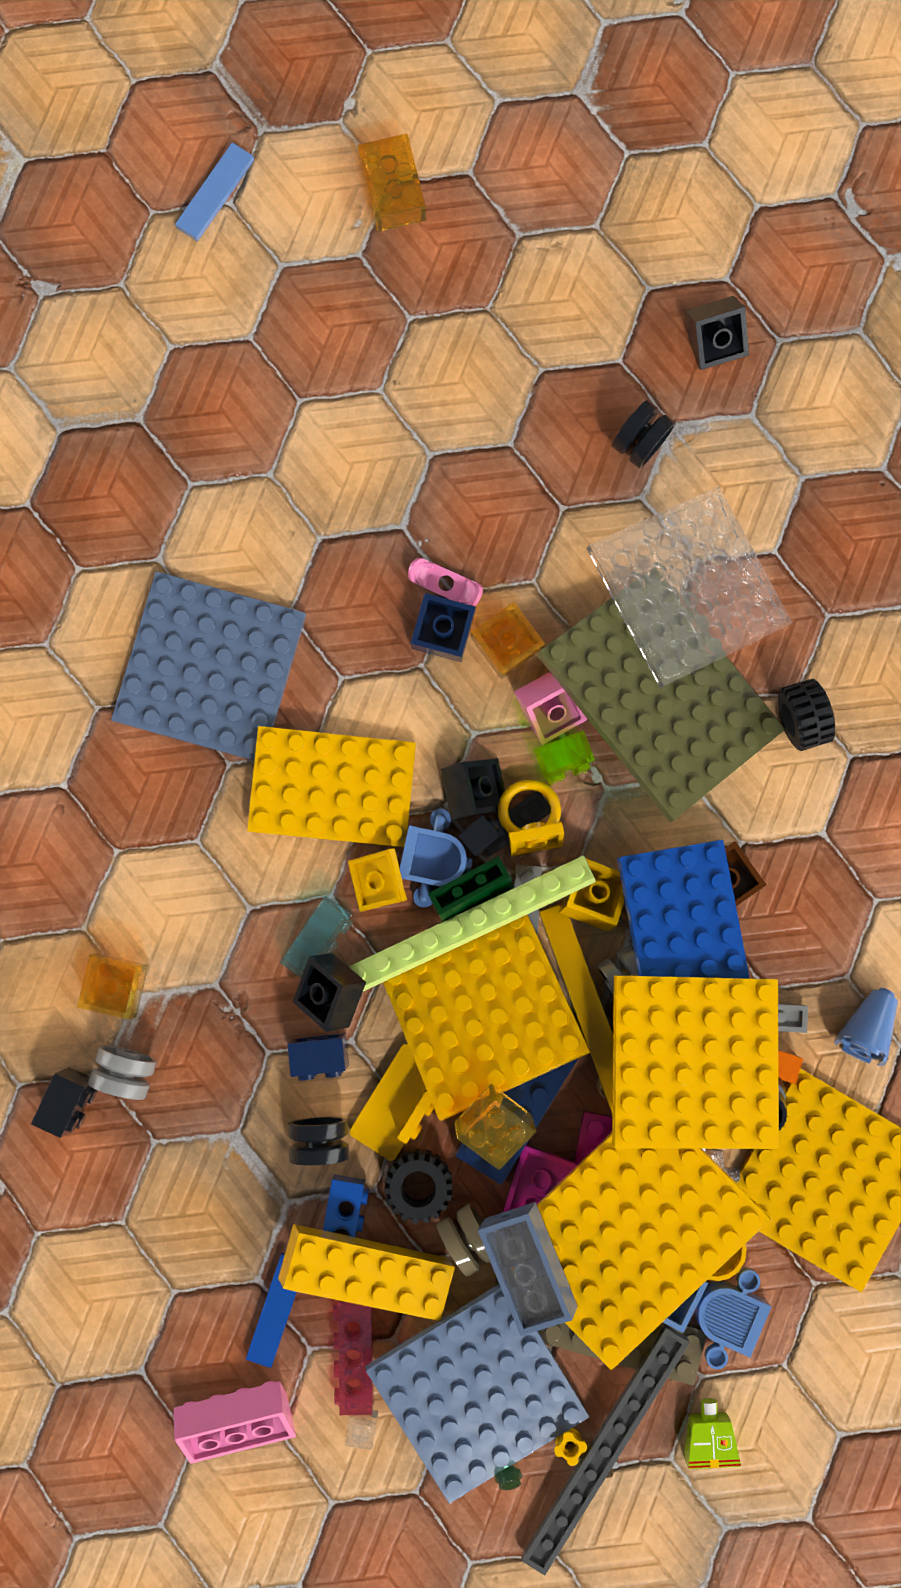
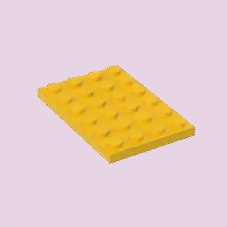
[247,726,416,847]

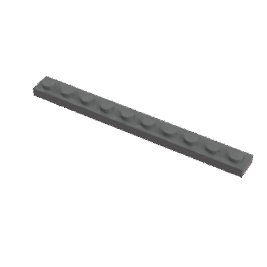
[521,1324,690,1575]

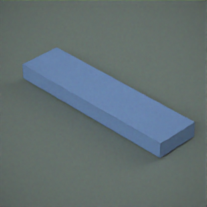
[175,143,254,242]

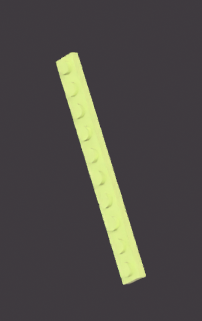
[349,855,596,991]

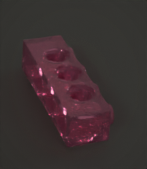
[333,1300,374,1416]

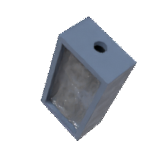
[478,1202,578,1336]

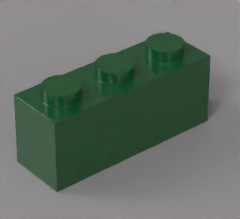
[428,856,514,922]

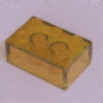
[357,133,426,232]

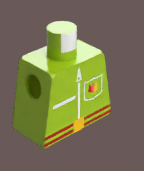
[684,1398,741,1469]

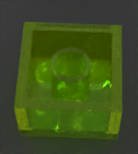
[530,730,595,786]

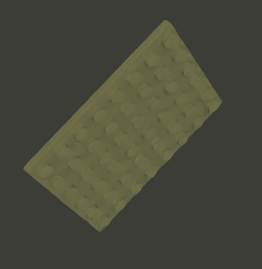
[536,568,785,823]

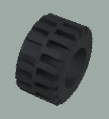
[778,678,835,751]
[384,1149,453,1224]

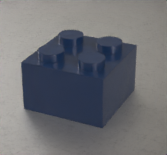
[411,593,476,663]
[287,1033,349,1081]

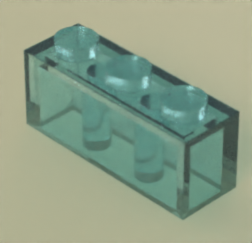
[280,896,354,977]

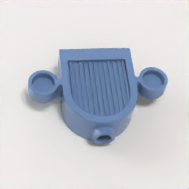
[400,809,473,908]
[694,1267,772,1369]

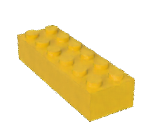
[278,1224,455,1321]

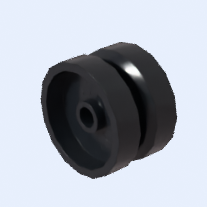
[611,400,676,469]
[288,1117,349,1166]

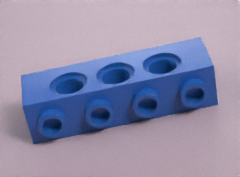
[323,1174,369,1237]

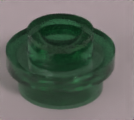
[495,1465,522,1490]

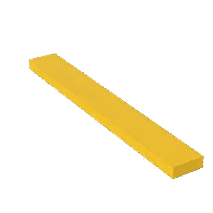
[539,905,613,1115]

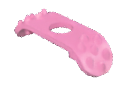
[408,557,483,606]

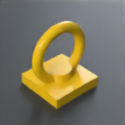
[498,780,564,857]

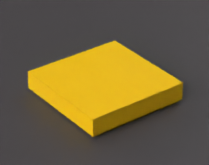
[348,848,407,912]

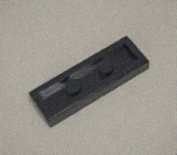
[485,791,551,857]

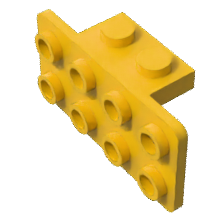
[349,1044,434,1161]

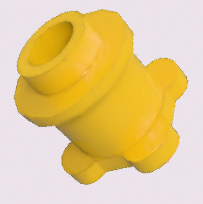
[554,1428,587,1466]

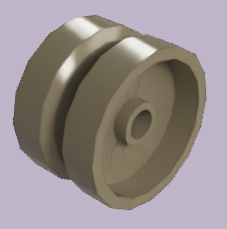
[436,1203,490,1277]

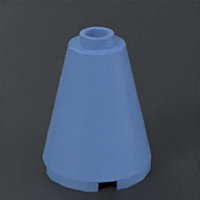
[834,988,898,1066]

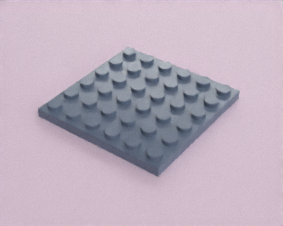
[111,571,307,761]
[365,1284,589,1504]

